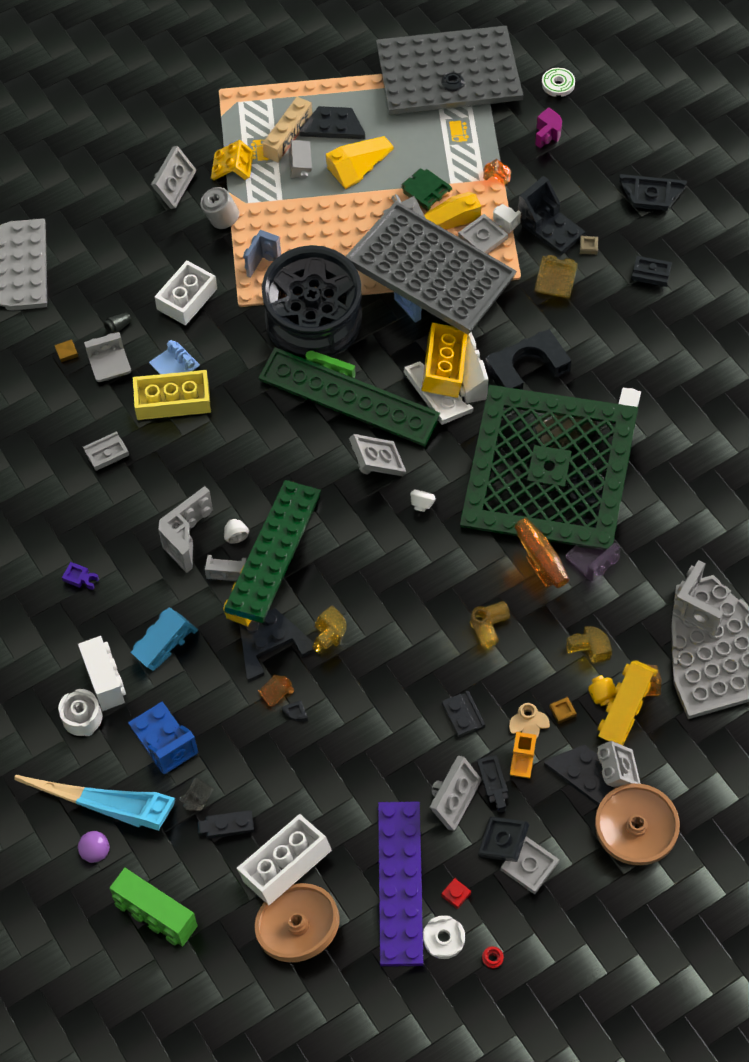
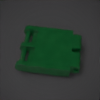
[401,168,452,211]

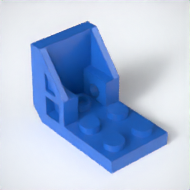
[128,701,199,774]

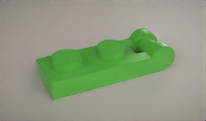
[306,351,355,378]

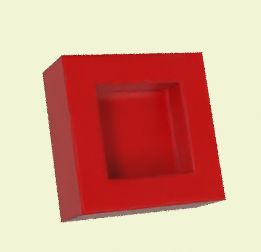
[441,878,471,909]

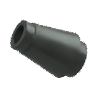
[103,313,131,334]

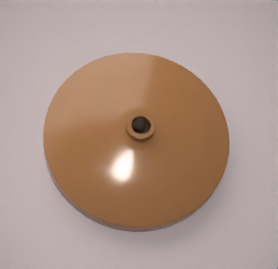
[595,783,680,865]
[255,883,339,962]

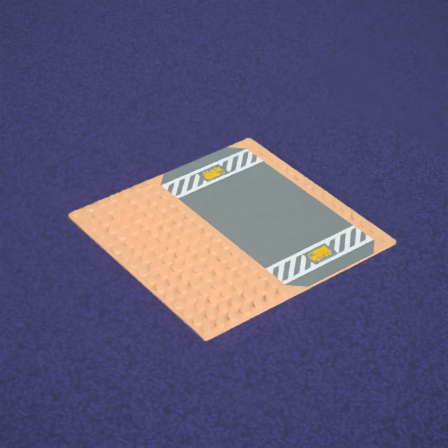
[219,74,521,307]

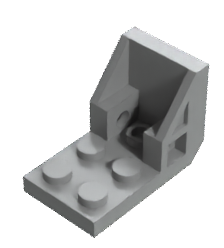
[158,486,213,573]

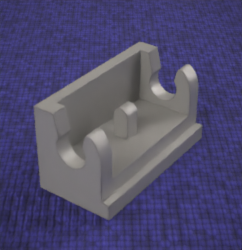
[289,140,312,178]
[205,555,246,581]

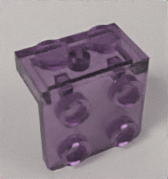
[566,543,621,582]

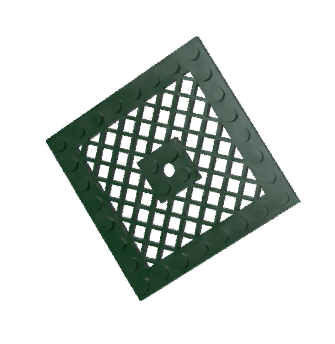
[460,385,638,552]

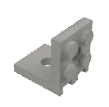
[672,560,724,636]

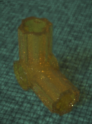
[470,601,510,648]

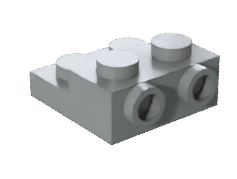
[597,741,641,788]

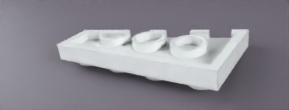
[404,361,474,425]

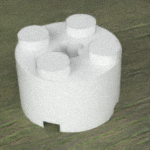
[58,689,102,736]

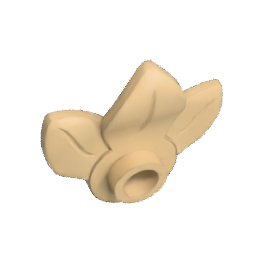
[509,703,550,739]

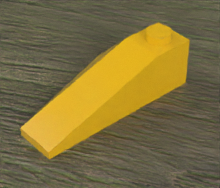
[326,136,394,189]
[424,192,481,230]

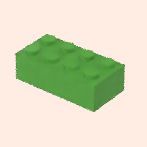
[110,868,198,947]

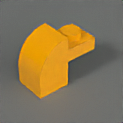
[510,732,537,779]

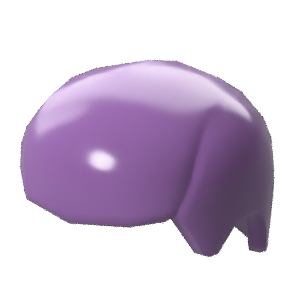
[78,831,110,863]

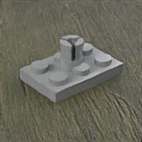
[151,146,197,209]
[349,434,406,476]
[430,756,482,831]

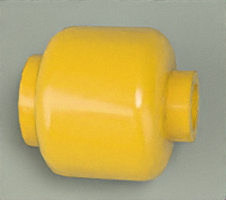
[588,675,617,707]

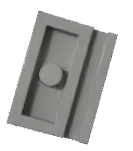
[83,431,129,471]

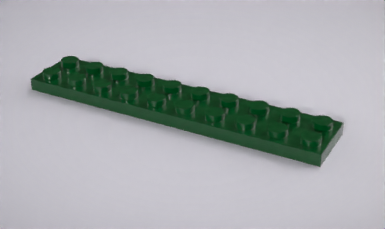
[259,347,440,447]
[224,480,321,623]

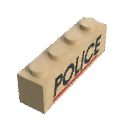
[262,97,312,163]

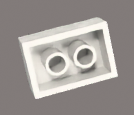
[155,261,217,325]
[78,636,126,711]

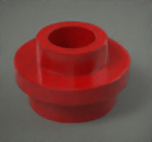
[482,947,504,969]

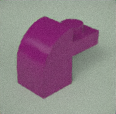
[535,107,562,148]

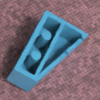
[131,607,198,671]

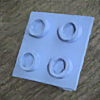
[149,340,200,374]

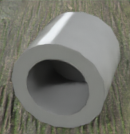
[200,187,239,229]

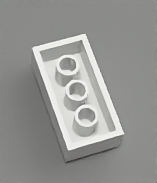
[237,814,332,905]

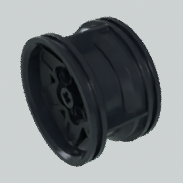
[262,245,362,359]

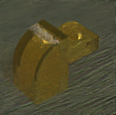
[313,606,347,652]
[566,626,612,663]

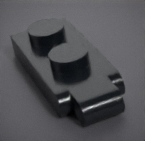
[197,810,254,838]

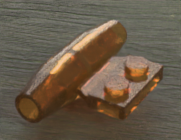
[515,518,569,588]

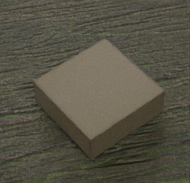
[580,236,598,255]

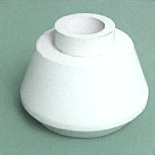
[410,490,436,512]
[224,519,249,543]

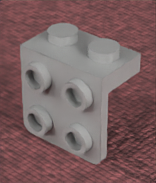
[84,332,131,382]

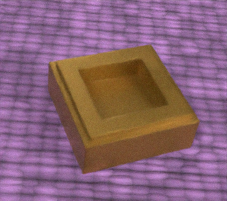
[55,340,78,363]
[549,697,577,724]

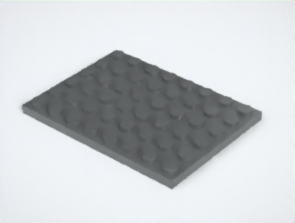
[376,26,523,115]
[346,201,517,335]

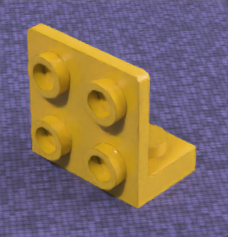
[211,140,253,180]

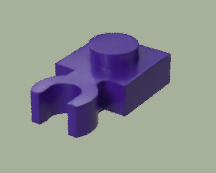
[62,562,99,589]

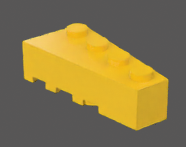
[597,660,658,745]

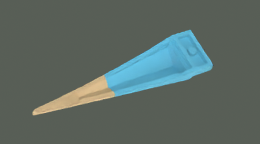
[14,775,175,831]

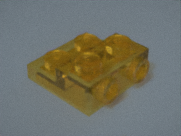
[535,255,578,299]

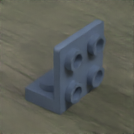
[243,230,281,278]

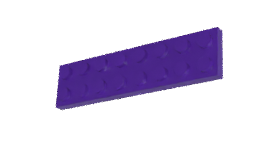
[378,802,423,967]

